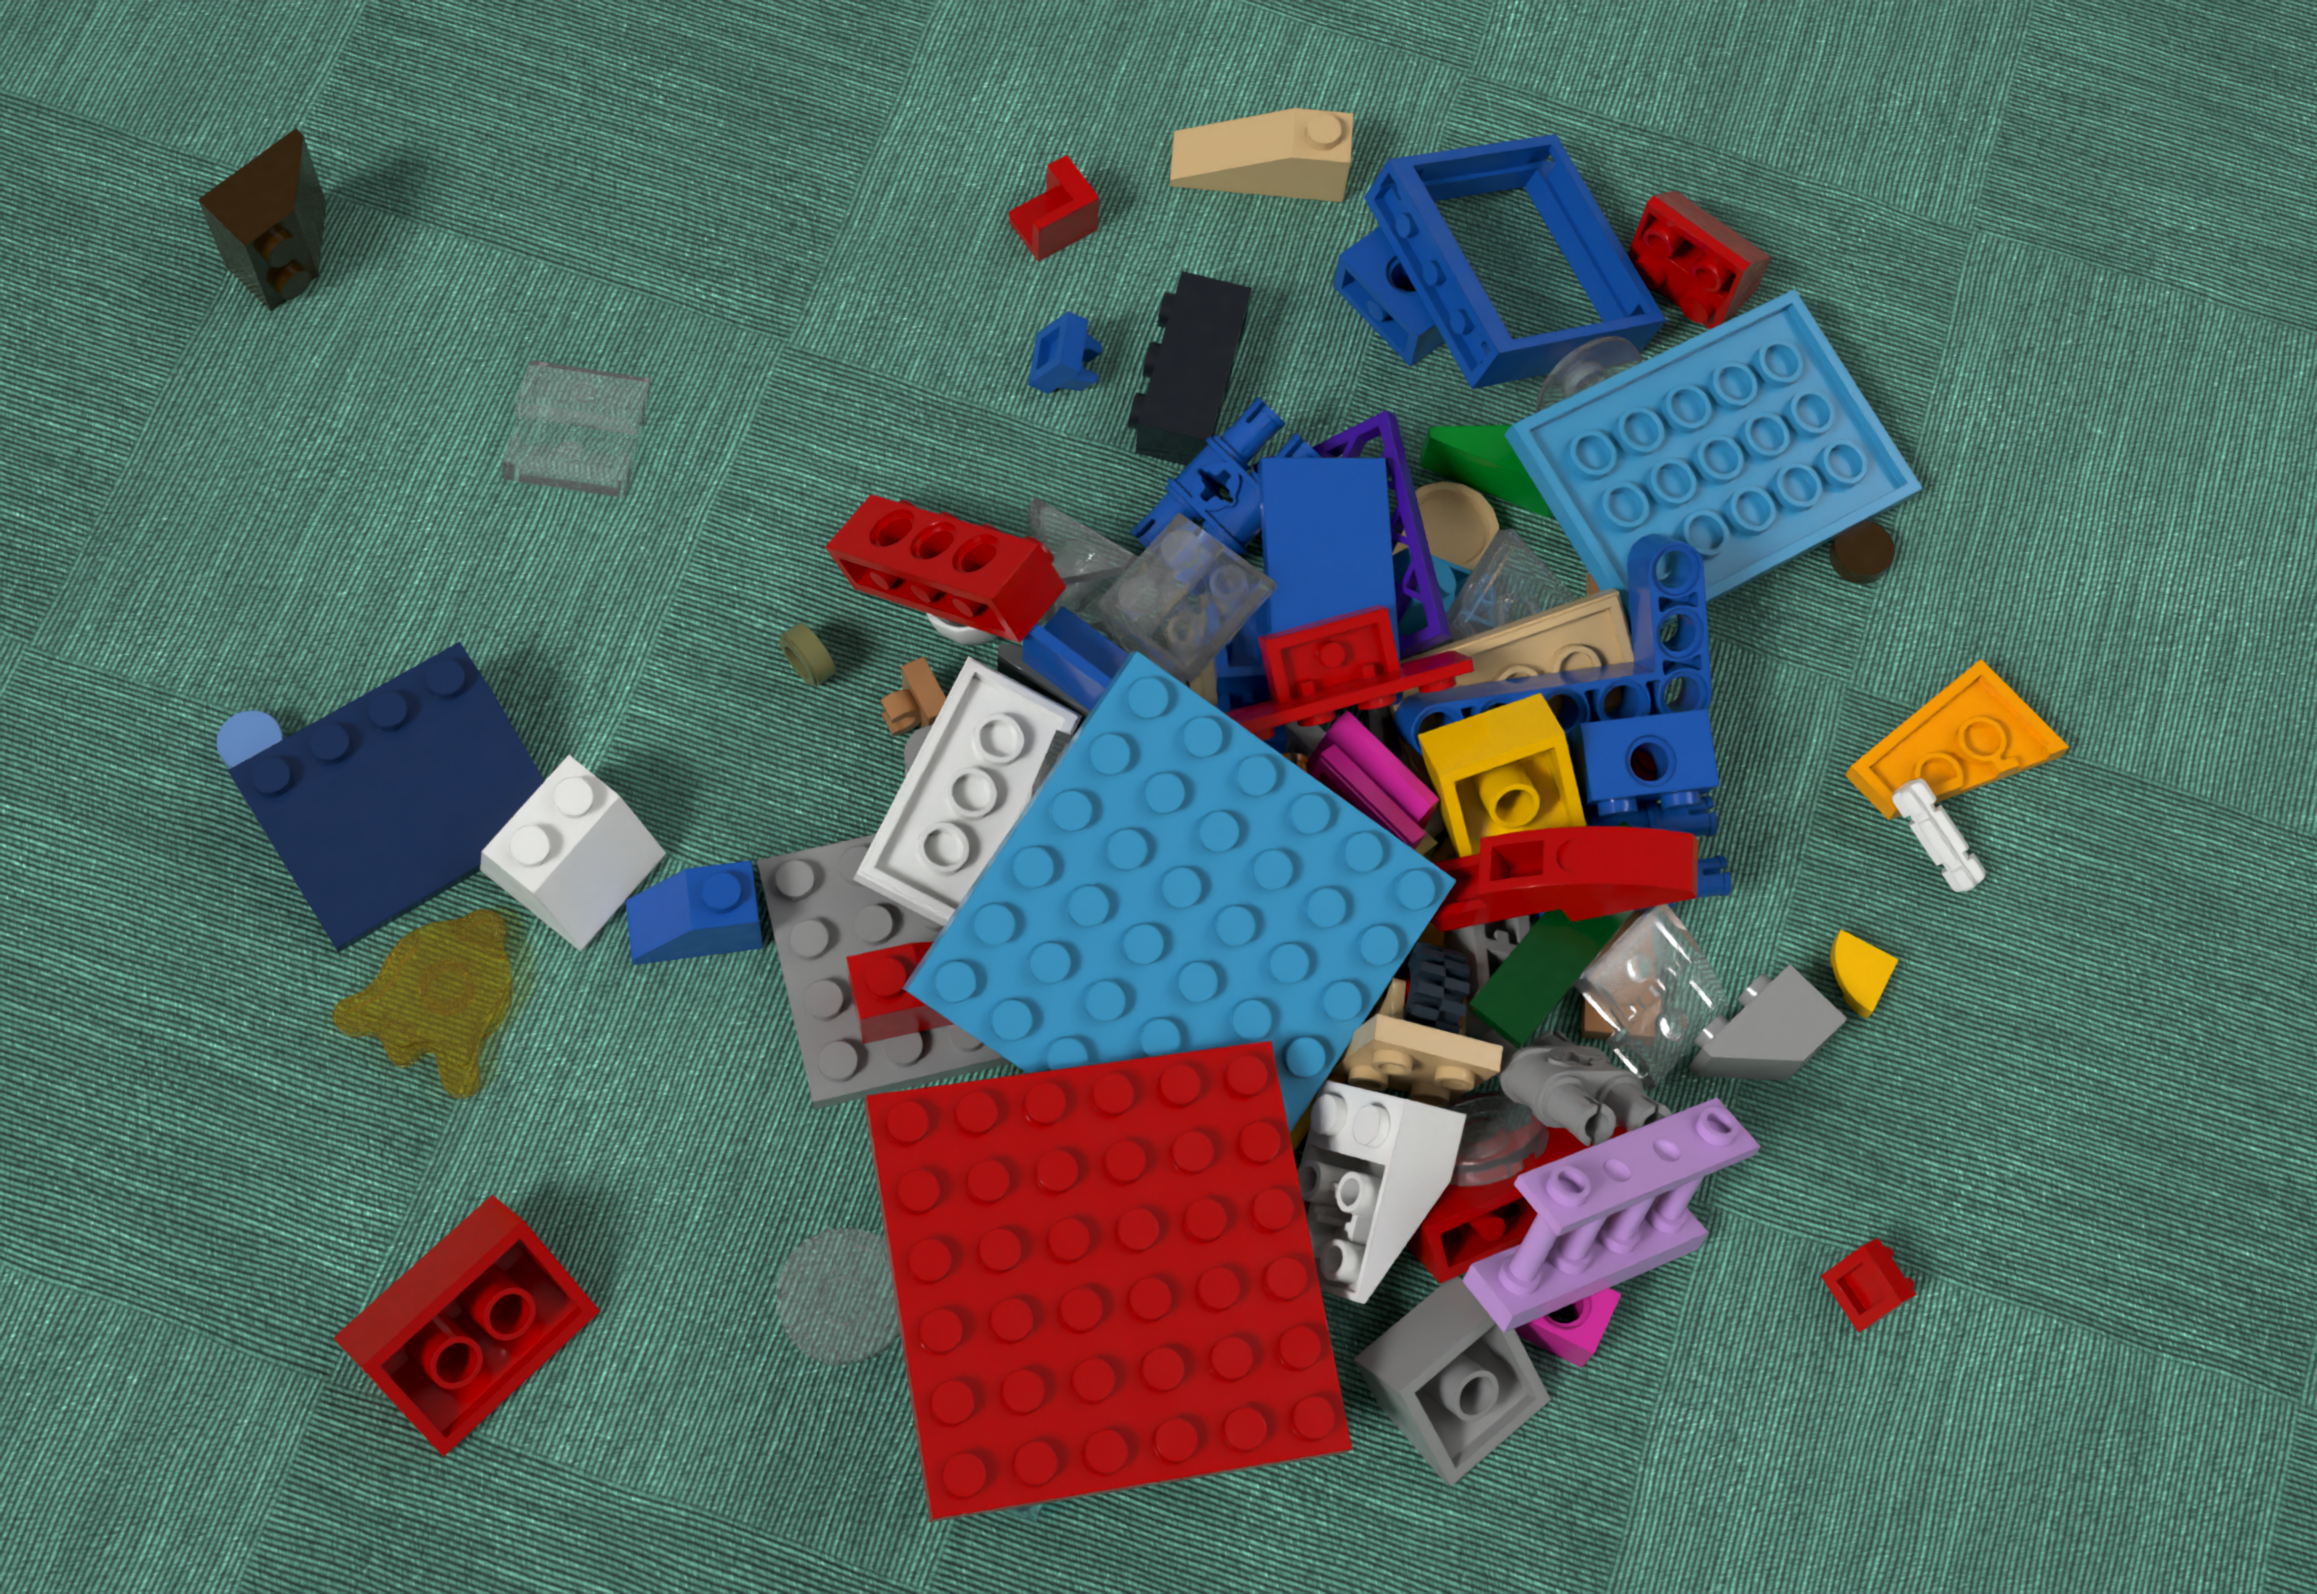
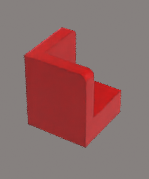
[1009,155,1100,262]

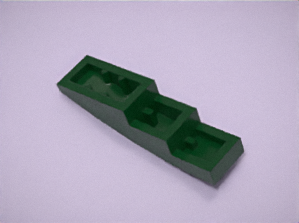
[1467,821,1636,1050]

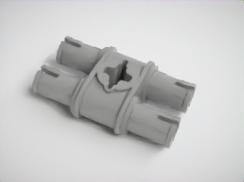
[1480,1030,1672,1146]

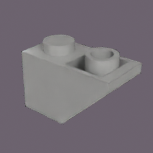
[1688,964,1847,1081]

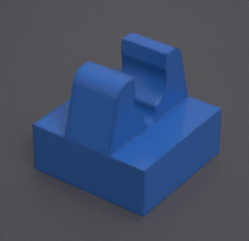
[1028,311,1102,394]

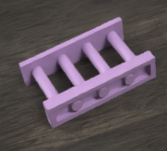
[1463,1097,1761,1333]

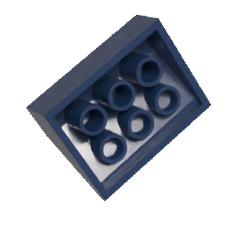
[228,642,545,953]

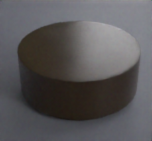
[1829,521,1895,584]

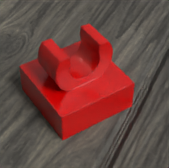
[1821,1238,1917,1333]

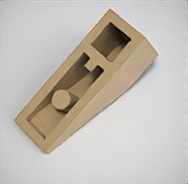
[1170,108,1353,202]

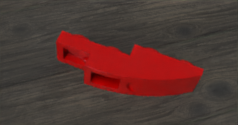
[1430,826,1698,932]

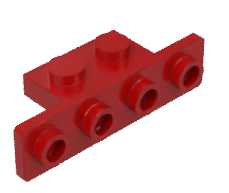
[1224,605,1474,741]

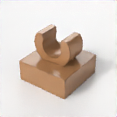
[881,656,946,737]

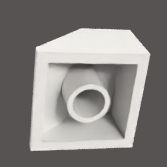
[480,755,666,952]

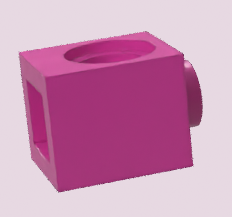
[1514,1288,1622,1368]

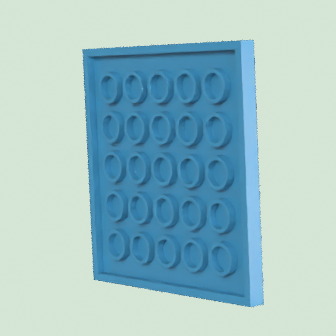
[902,651,1456,1133]

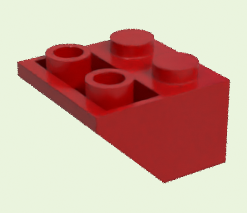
[1628,190,1771,329]

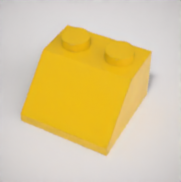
[1418,693,1586,858]

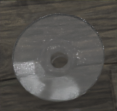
[1536,336,1642,413]

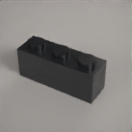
[1128,271,1252,466]

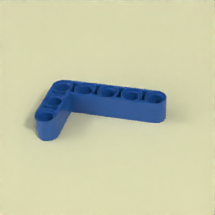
[1394,534,1712,756]

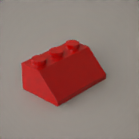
[333,1195,600,1457]

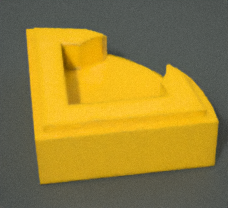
[1830,929,1899,1019]

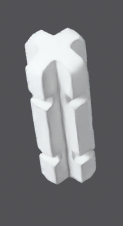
[1892,778,1986,892]

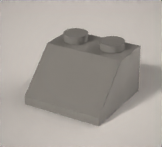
[1354,1276,1551,1486]

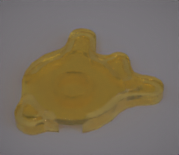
[332,909,515,1099]

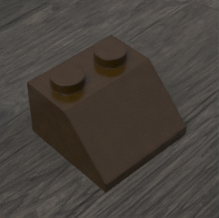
[198,128,327,311]

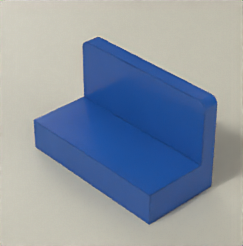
[1022,606,1129,711]

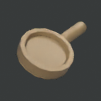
[1392,481,1499,573]

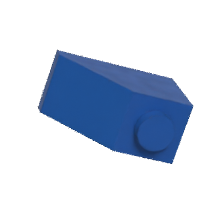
[626,860,763,965]

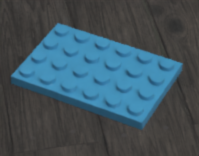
[1504,289,1923,639]

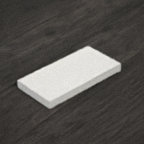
[853,656,1082,926]

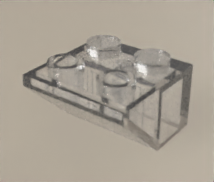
[1095,512,1277,682]

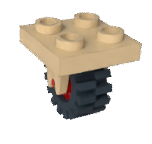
[1330,940,1503,1107]

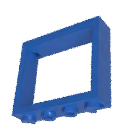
[1364,134,1667,389]

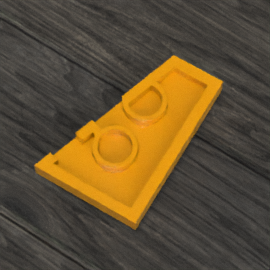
[1845,659,2070,820]

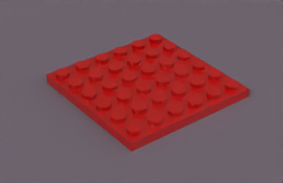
[864,1041,1352,1523]

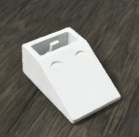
[1297,1080,1466,1304]

